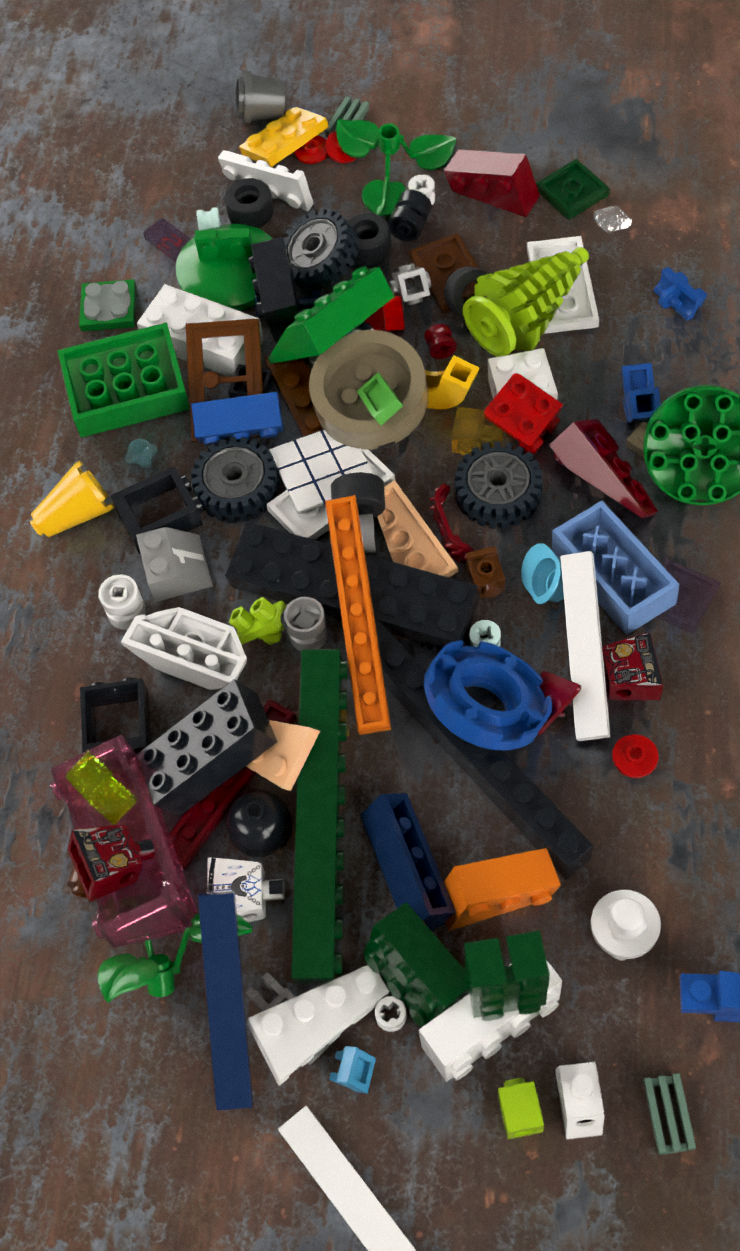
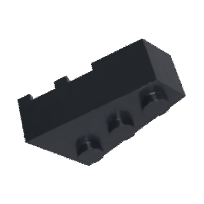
[248,237,302,343]

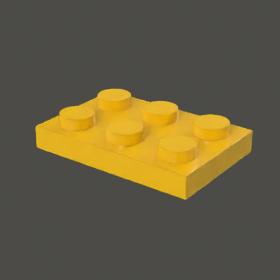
[239,107,329,167]

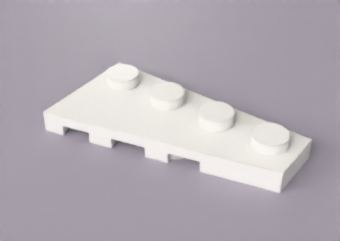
[218,150,314,211]
[247,965,389,1086]

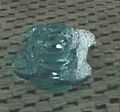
[124,439,157,468]

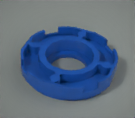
[424,640,552,751]

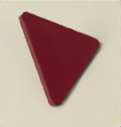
[538,671,582,735]

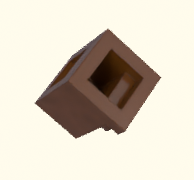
[466,546,506,598]

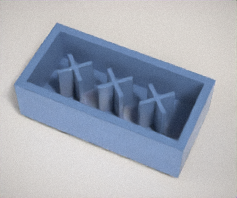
[552,501,680,635]

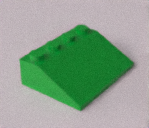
[268,266,394,364]
[57,322,190,438]

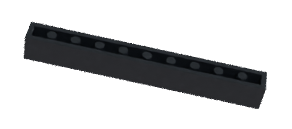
[375,620,593,880]

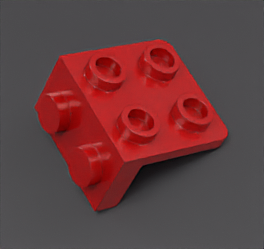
[484,373,563,455]

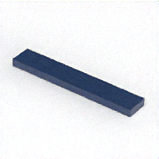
[198,891,253,1110]

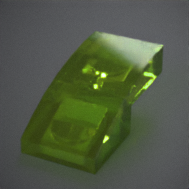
[65,751,137,825]

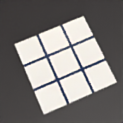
[269,430,373,514]

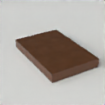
[409,233,480,314]

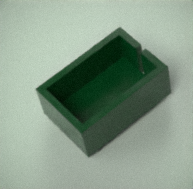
[363,902,469,1027]
[464,930,550,1021]

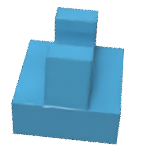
[329,1046,376,1094]

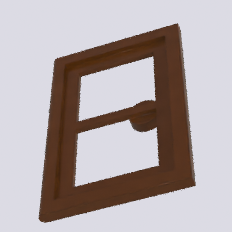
[185,319,263,442]

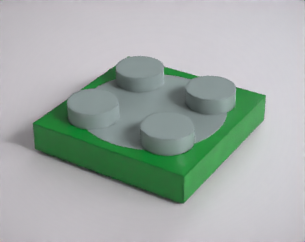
[79,279,136,331]

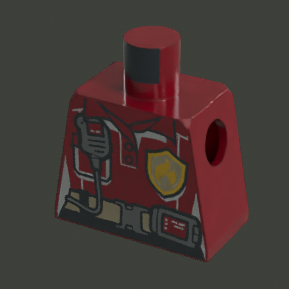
[602,632,663,700]
[67,825,155,902]

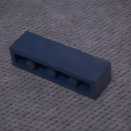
[360,793,456,932]

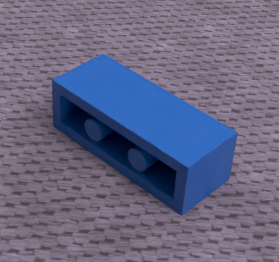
[191,392,284,446]

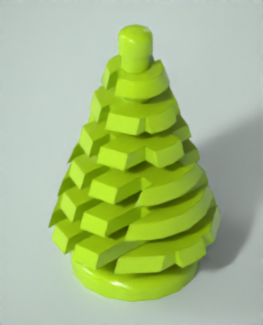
[463,247,589,357]

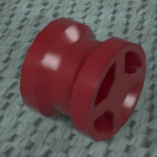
[424,324,457,359]

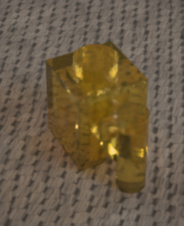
[452,407,504,455]

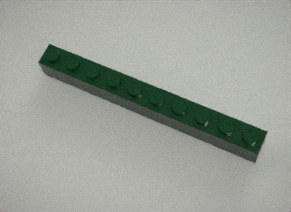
[291,649,348,983]

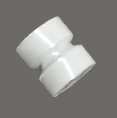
[99,574,146,630]

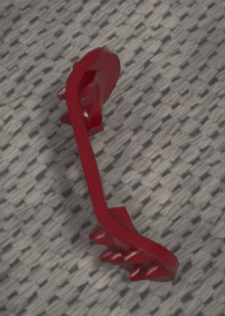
[429,483,474,563]

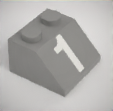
[136,527,213,602]

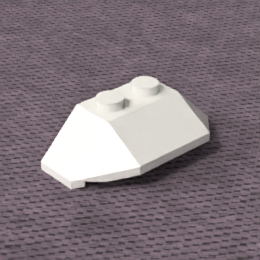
[121,607,247,690]

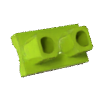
[229,597,287,645]

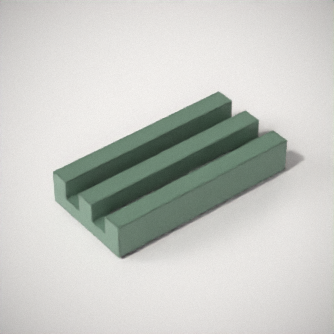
[325,96,369,137]
[643,1073,696,1155]

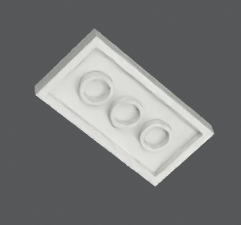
[527,236,599,334]
[266,449,395,540]

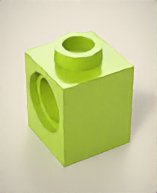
[498,1078,544,1140]

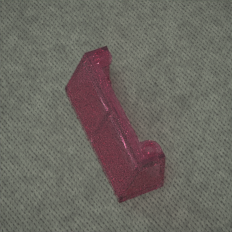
[51,734,198,948]

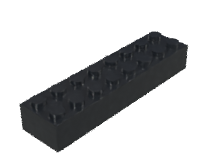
[225,521,480,649]

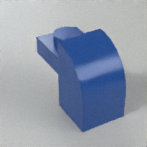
[621,363,661,423]
[680,971,740,1022]

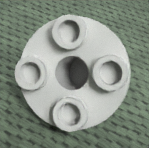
[591,890,661,960]

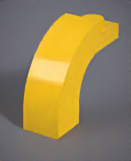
[425,355,480,409]

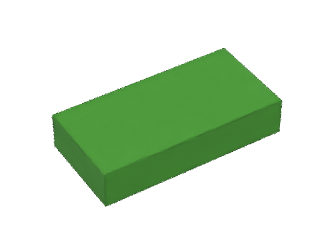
[357,372,403,425]

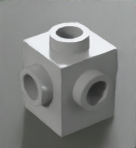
[390,263,431,305]

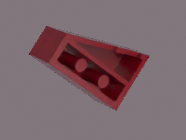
[444,150,540,218]

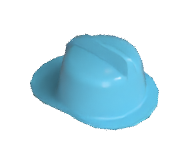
[521,543,564,604]

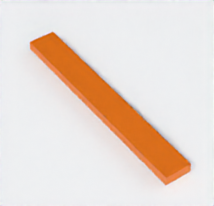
[325,495,392,735]

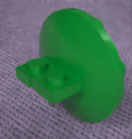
[176,224,273,311]
[643,385,740,505]

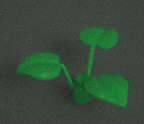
[336,118,456,217]
[98,896,253,1003]

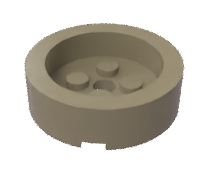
[309,330,428,450]

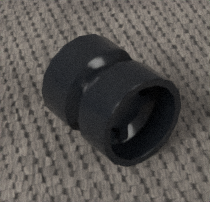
[388,189,432,242]

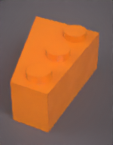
[444,848,561,931]

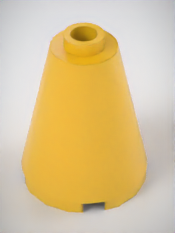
[30,460,115,537]

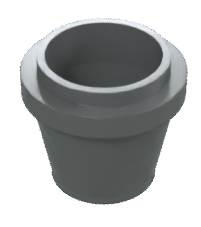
[235,71,285,124]

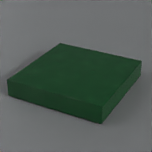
[536,158,610,220]

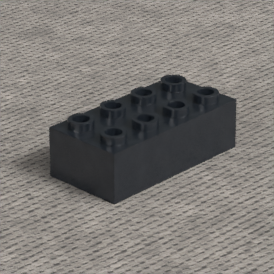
[137,679,277,817]

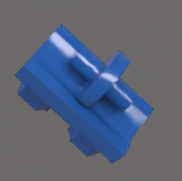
[653,267,707,321]

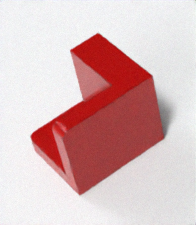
[365,296,405,331]

